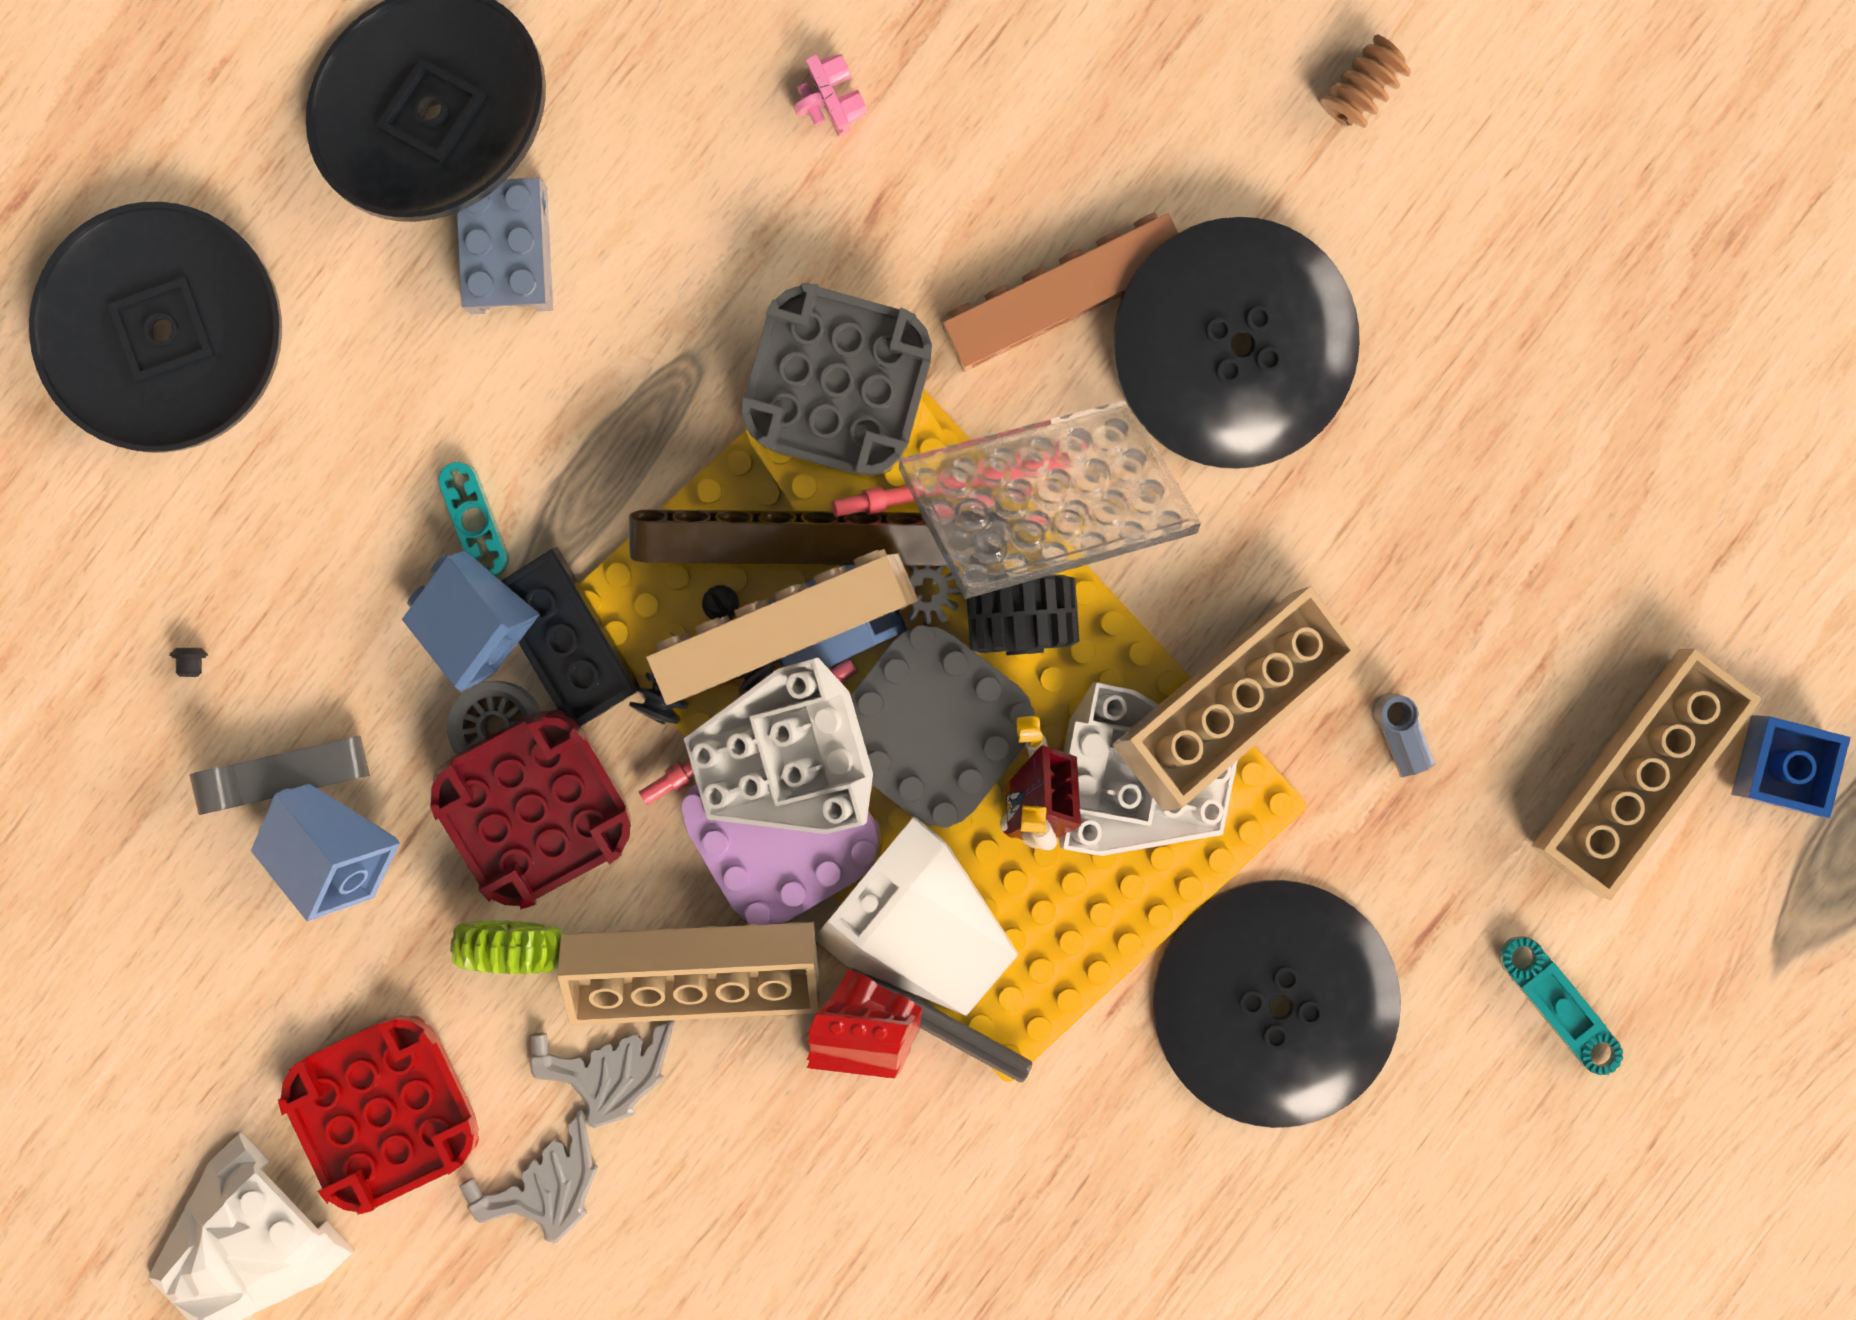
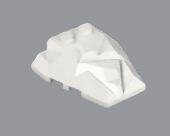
[148,1132,355,1320]

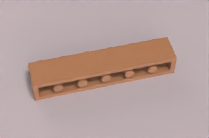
[943,212,1178,372]

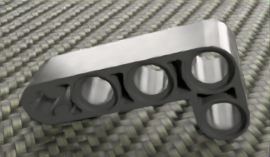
[189,736,370,815]

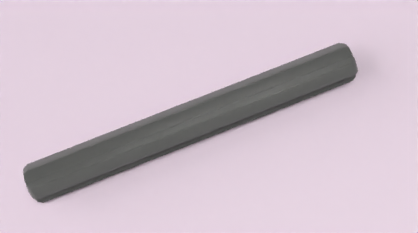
[851,968,1033,1083]

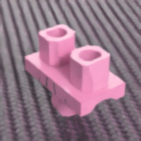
[793,54,867,137]

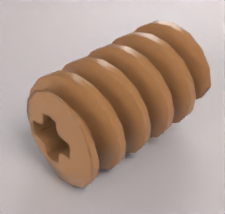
[1320,34,1411,128]

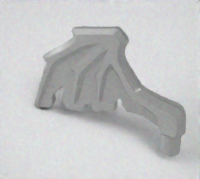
[529,1020,674,1128]
[459,1110,598,1243]

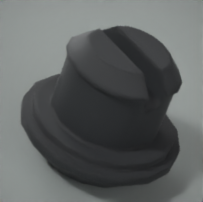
[702,585,739,620]
[169,648,208,677]

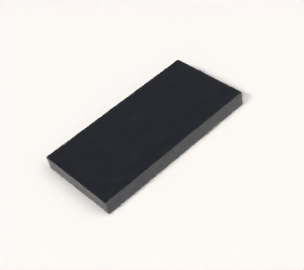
[501,547,640,727]

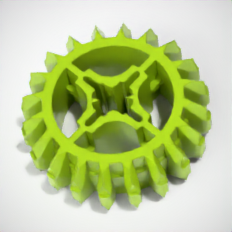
[450,920,564,975]

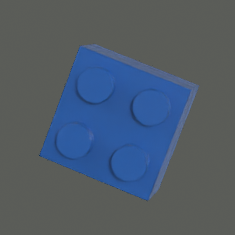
[1731,715,1851,818]

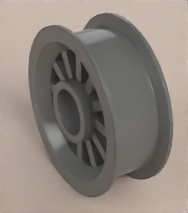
[447,681,541,754]

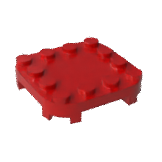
[278,1015,479,1215]

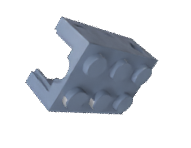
[457,178,553,315]

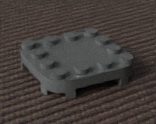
[741,283,932,476]
[851,625,1035,828]

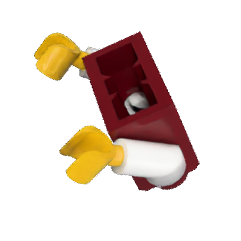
[1000,716,1081,850]

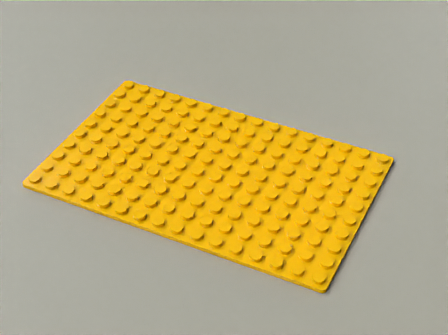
[580,389,1306,1082]

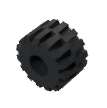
[966,575,1080,655]

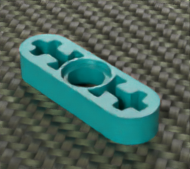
[438,462,509,577]

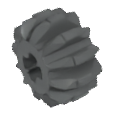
[898,565,963,626]

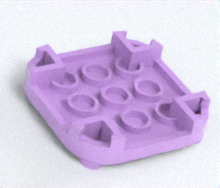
[681,783,882,925]

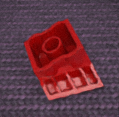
[806,969,923,1079]

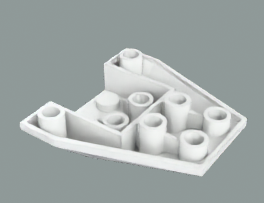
[684,658,873,834]
[1059,682,1238,856]
[815,816,1019,1015]

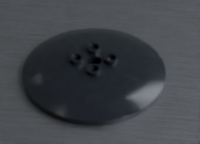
[306,0,546,222]
[29,201,282,453]
[1113,217,1360,469]
[1153,880,1401,1128]

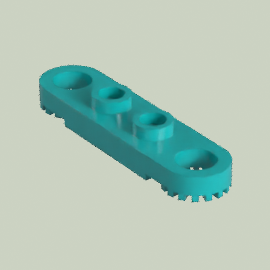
[1500,936,1624,1075]

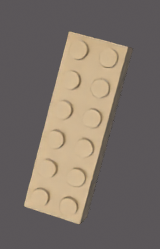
[646,549,918,705]
[1112,586,1361,811]
[1531,649,1762,901]
[557,922,819,1025]

